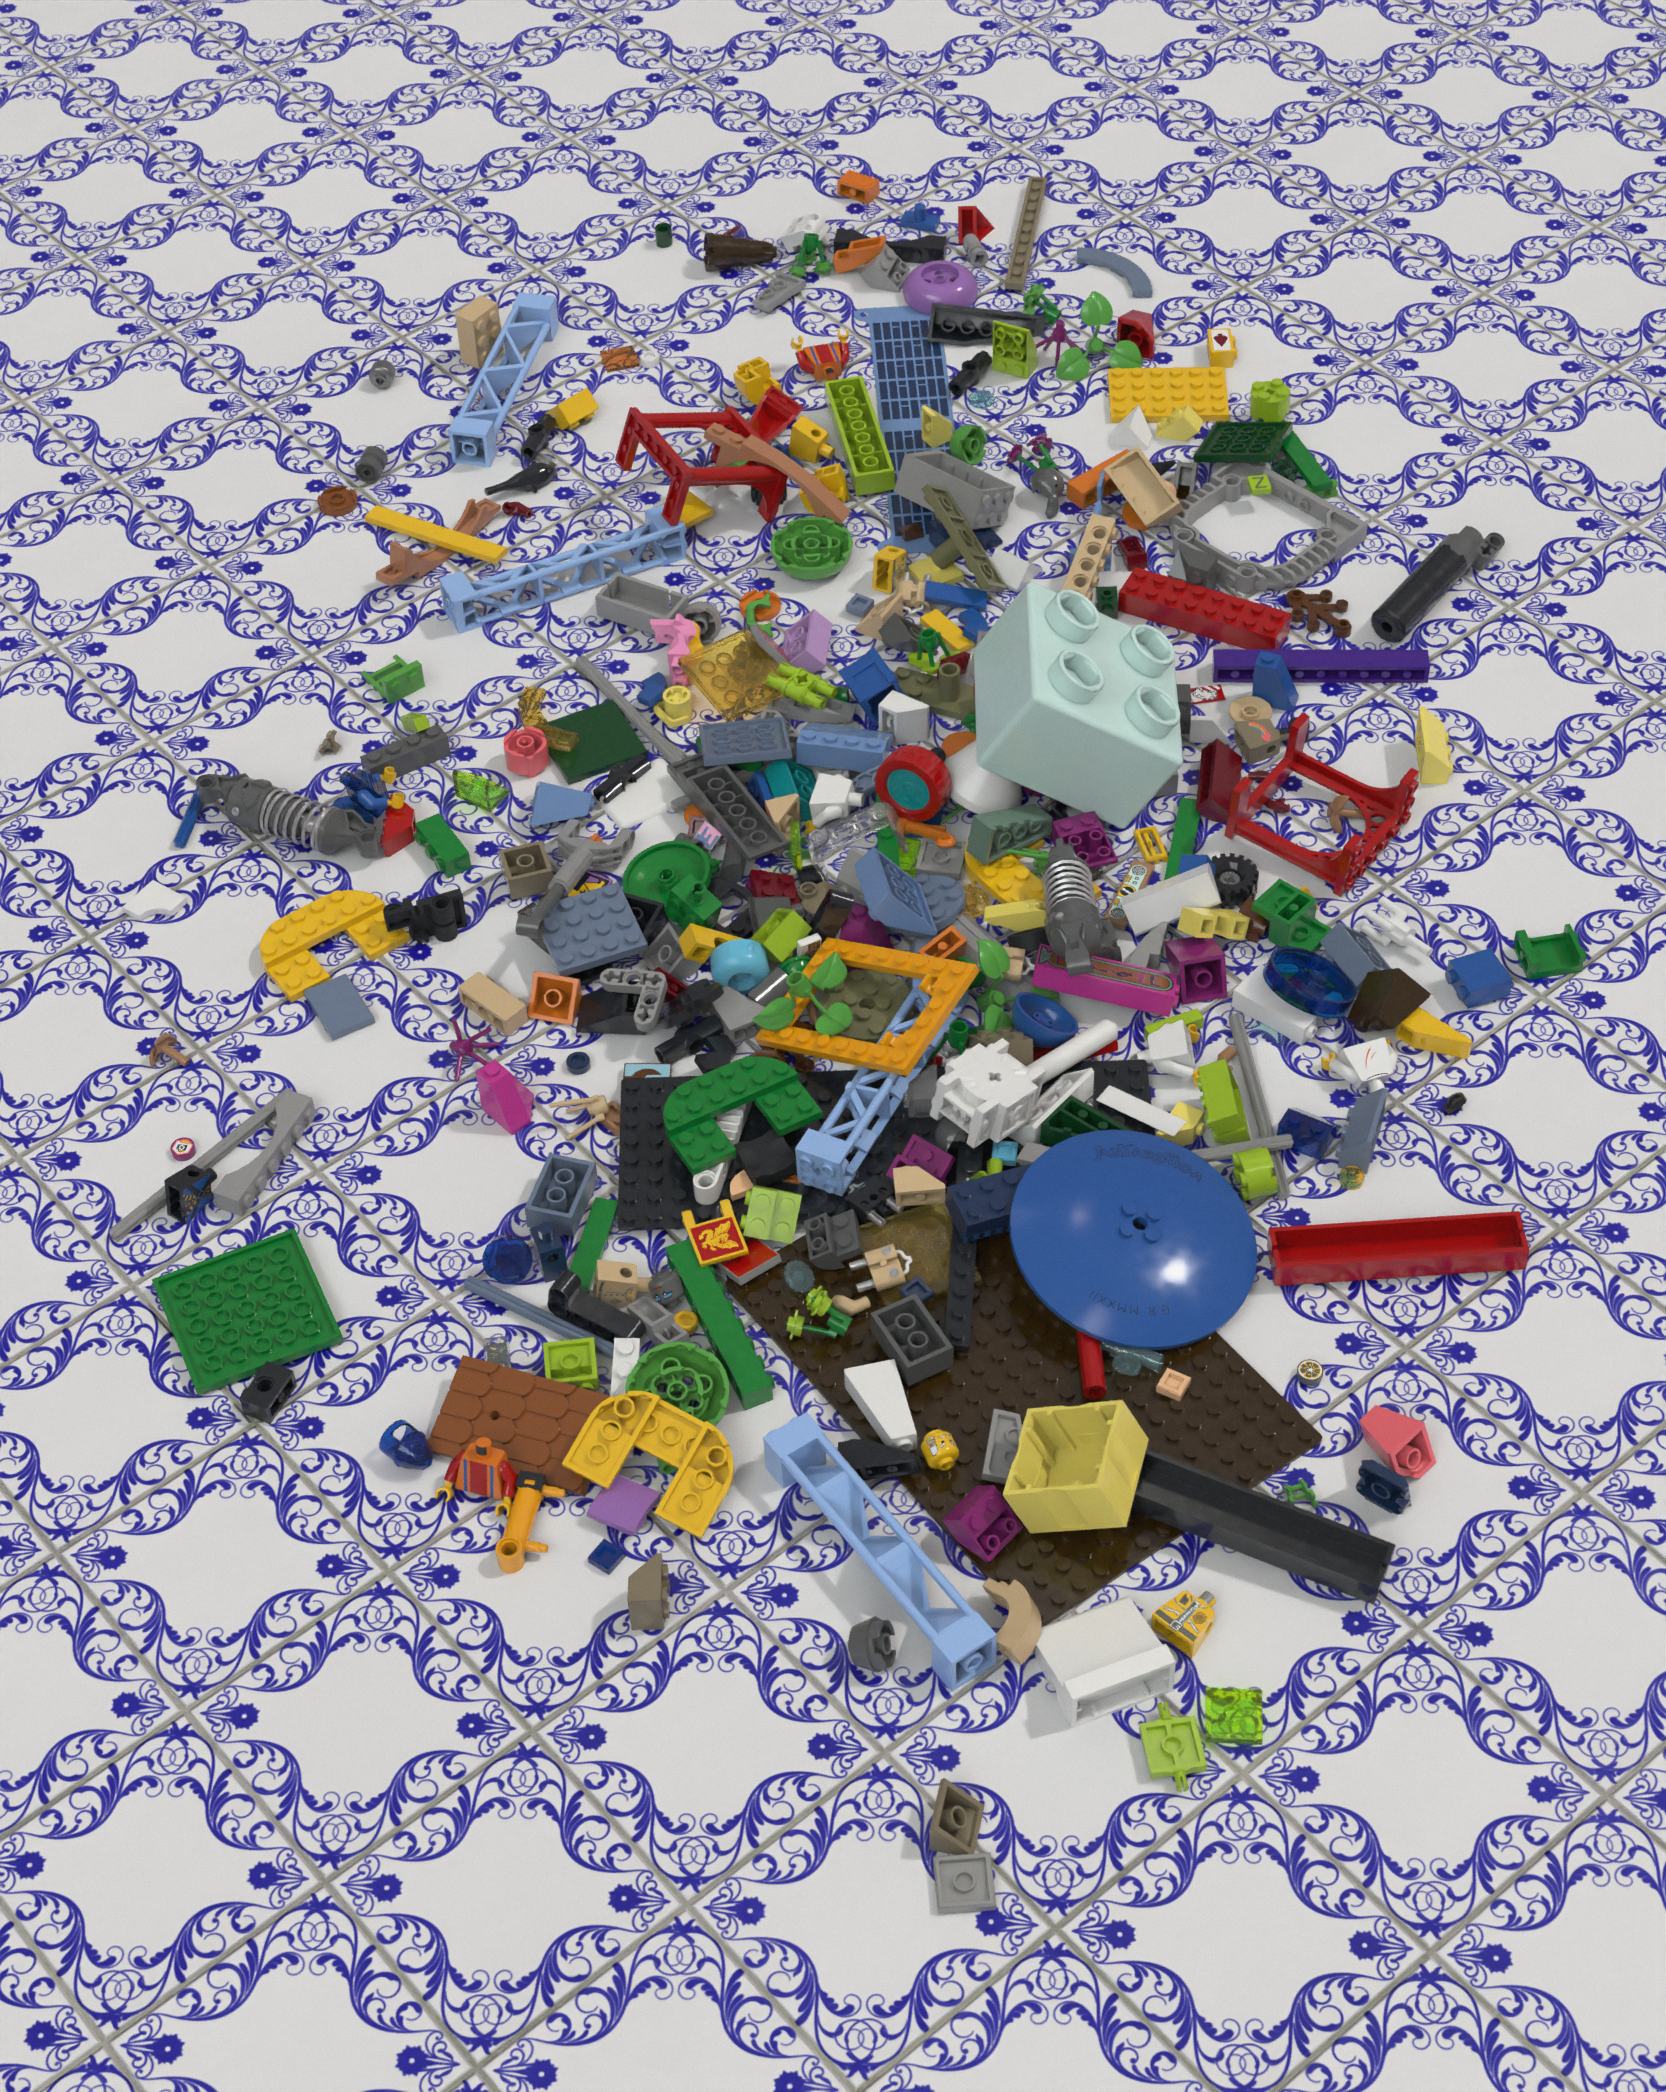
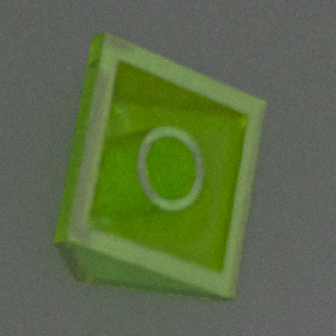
[452,770,510,812]

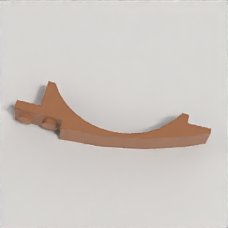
[703,422,850,524]
[376,498,501,587]

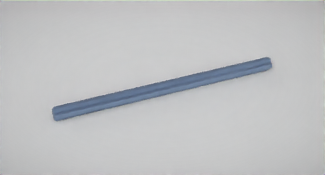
[464,1276,667,1386]

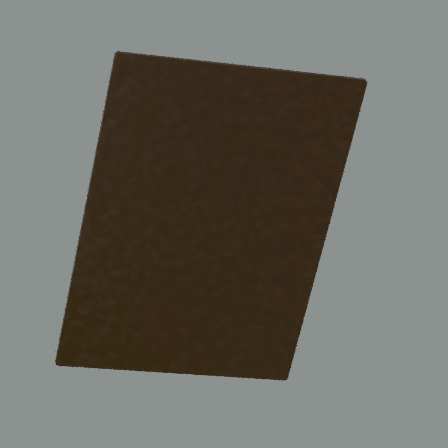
[725,1219,1322,1627]

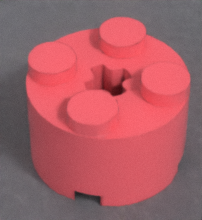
[504,727,549,778]

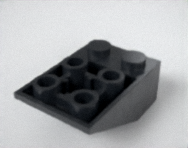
[576,981,652,1035]

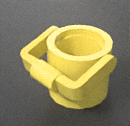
[653,685,692,728]

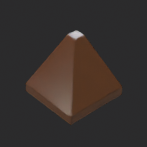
[897,522,924,541]

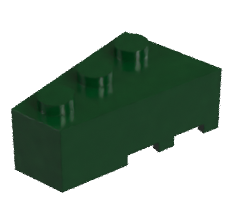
[1040,1095,1130,1146]

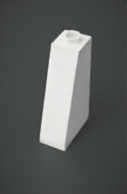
[1232,964,1318,1046]
[844,1359,917,1452]

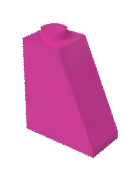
[476,1059,534,1135]

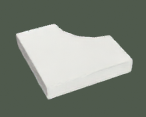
[122,880,187,921]

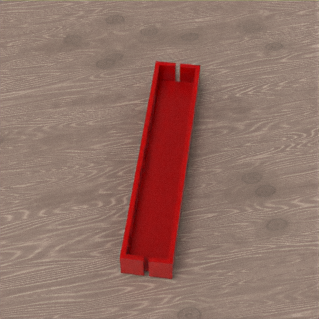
[1267,1211,1530,1286]

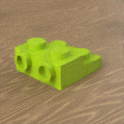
[740,1185,802,1244]
[543,1337,599,1391]

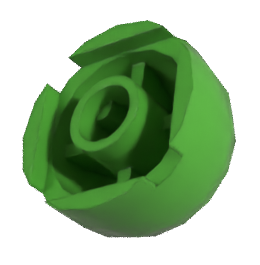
[950,425,987,465]

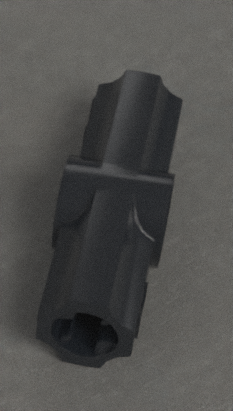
[948,350,992,396]
[520,414,556,460]
[593,753,651,804]
[654,1015,724,1063]

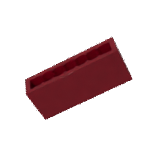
[1196,739,1242,822]

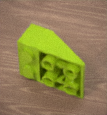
[992,320,1037,379]

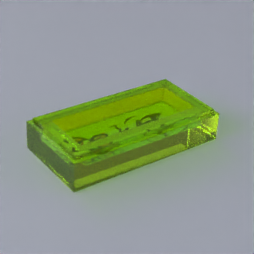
[790,821,802,870]

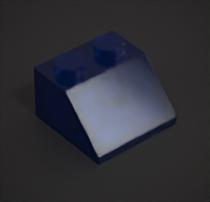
[1277,1108,1341,1161]

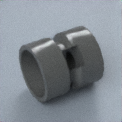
[355,446,388,484]

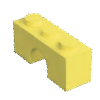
[1177,907,1250,940]

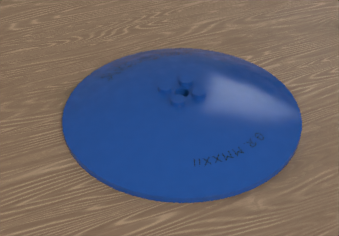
[1009,1130,1257,1350]

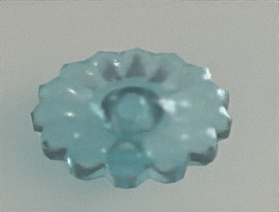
[968,390,995,409]
[784,1260,815,1293]

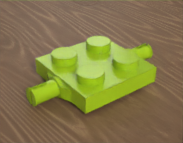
[1139,1701,1207,1792]

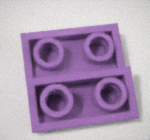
[587,1475,661,1536]

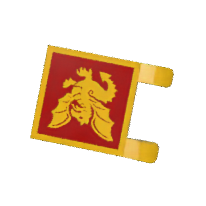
[681,1199,749,1267]

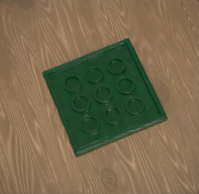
[1193,422,1293,462]
[534,699,648,785]

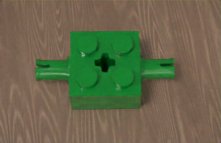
[665,874,723,931]

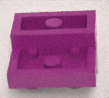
[886,1134,956,1185]

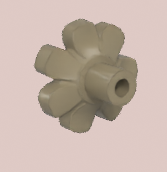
[318,730,341,754]

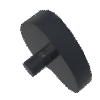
[1443,1092,1467,1114]

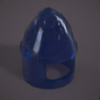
[379,1419,433,1470]

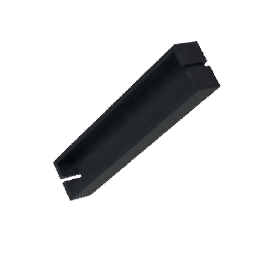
[1131,1449,1396,1605]

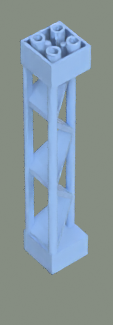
[448,292,559,467]
[763,1412,997,1692]

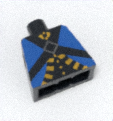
[164,1165,217,1225]

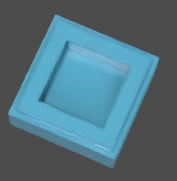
[992,1141,1018,1166]

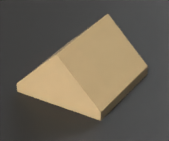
[854,592,903,641]
[765,794,801,855]

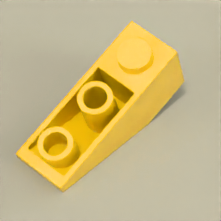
[1395,1007,1472,1059]

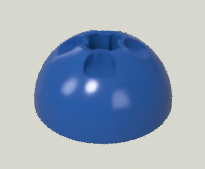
[1012,992,1079,1049]

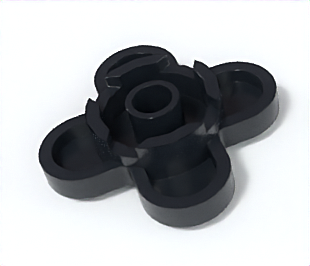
[657,978,724,1029]

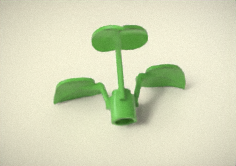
[1056,291,1143,381]
[976,939,1060,1032]
[752,951,853,1036]

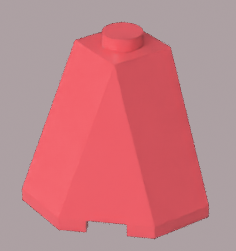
[1359,1405,1436,1479]

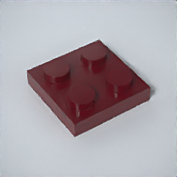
[748,869,800,905]

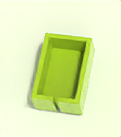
[1196,1059,1251,1145]

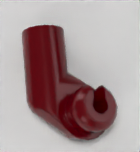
[502,501,533,519]

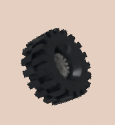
[1211,853,1259,909]

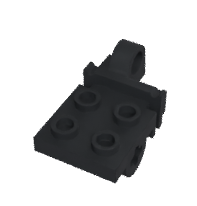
[383,888,468,945]

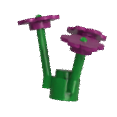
[1006,433,1059,472]

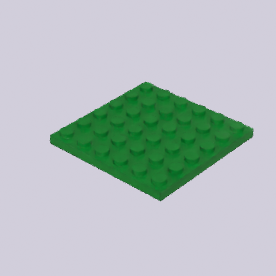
[152,1228,344,1395]

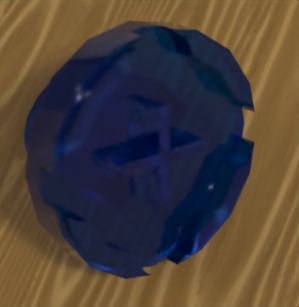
[482,1235,533,1284]

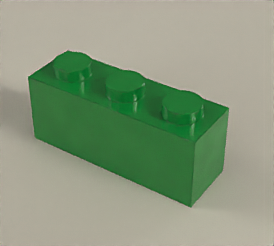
[414,813,471,878]

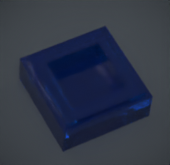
[588,1539,626,1575]

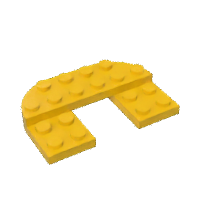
[964,838,1102,904]
[260,890,410,1003]
[562,1391,734,1540]

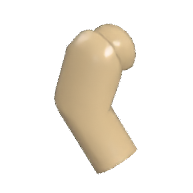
[832,1295,871,1316]

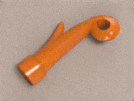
[897,818,956,849]

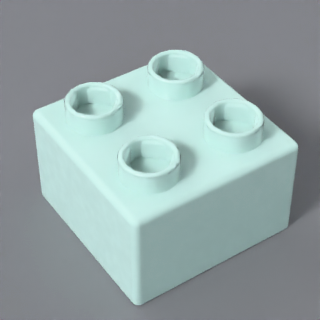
[974,582,1183,828]

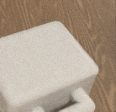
[590,758,685,829]

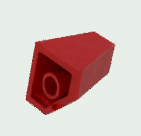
[1117,310,1155,360]

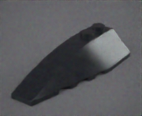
[927,303,1046,346]

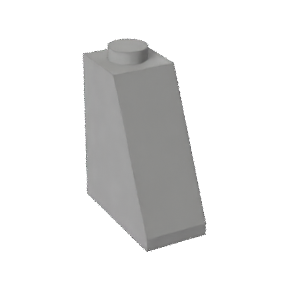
[708,985,765,1045]

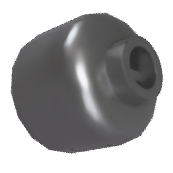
[369,360,396,389]

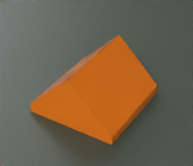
[527,971,582,1025]

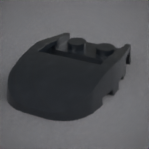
[707,877,753,939]

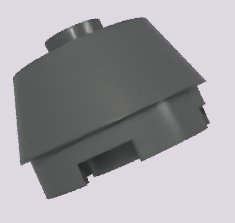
[848,1616,896,1673]

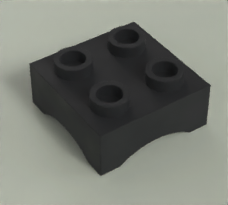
[734,1128,797,1187]

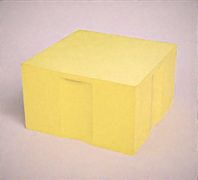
[1003,1400,1149,1534]

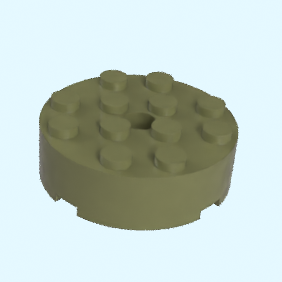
[820,969,914,1044]

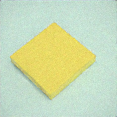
[908,557,964,585]

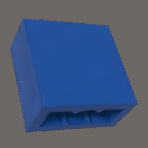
[1445,948,1513,1009]

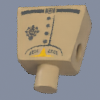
[593,1260,651,1308]

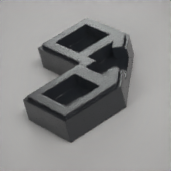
[694,1034,737,1074]

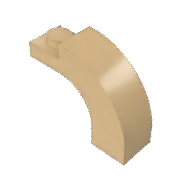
[982,1578,1042,1665]

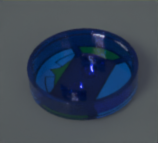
[1263,947,1357,1018]

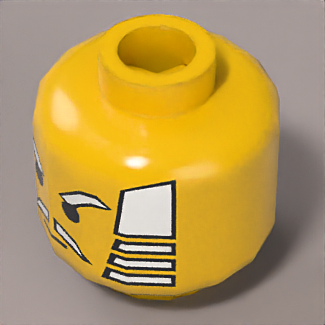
[921,1429,960,1471]

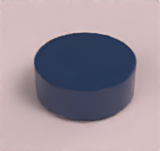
[566,1052,590,1075]

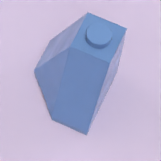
[529,781,595,826]

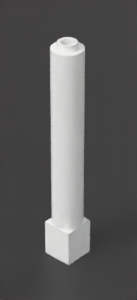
[1026,1019,1118,1084]

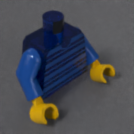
[339,767,404,819]

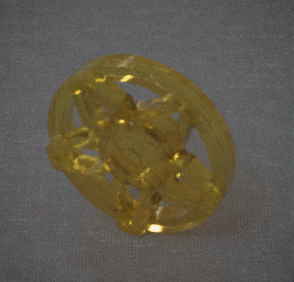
[960,884,989,919]

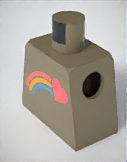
[1233,719,1289,765]

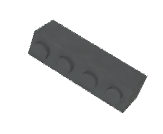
[360,724,451,787]

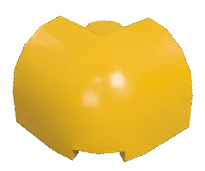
[733,357,782,405]
[799,463,849,514]

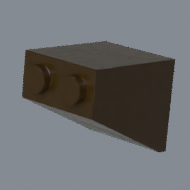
[1346,968,1431,1033]

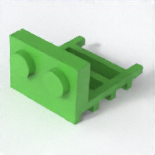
[361,654,425,705]

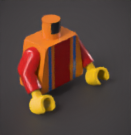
[790,328,850,381]
[435,1437,518,1517]

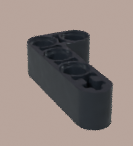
[802,889,854,945]
[547,1270,646,1343]

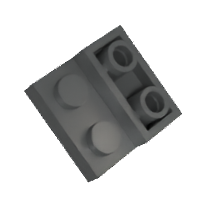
[804,1209,863,1270]

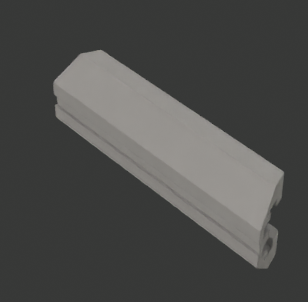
[937,912,1033,1011]

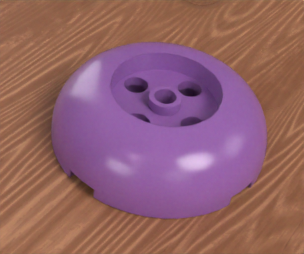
[903,260,978,314]

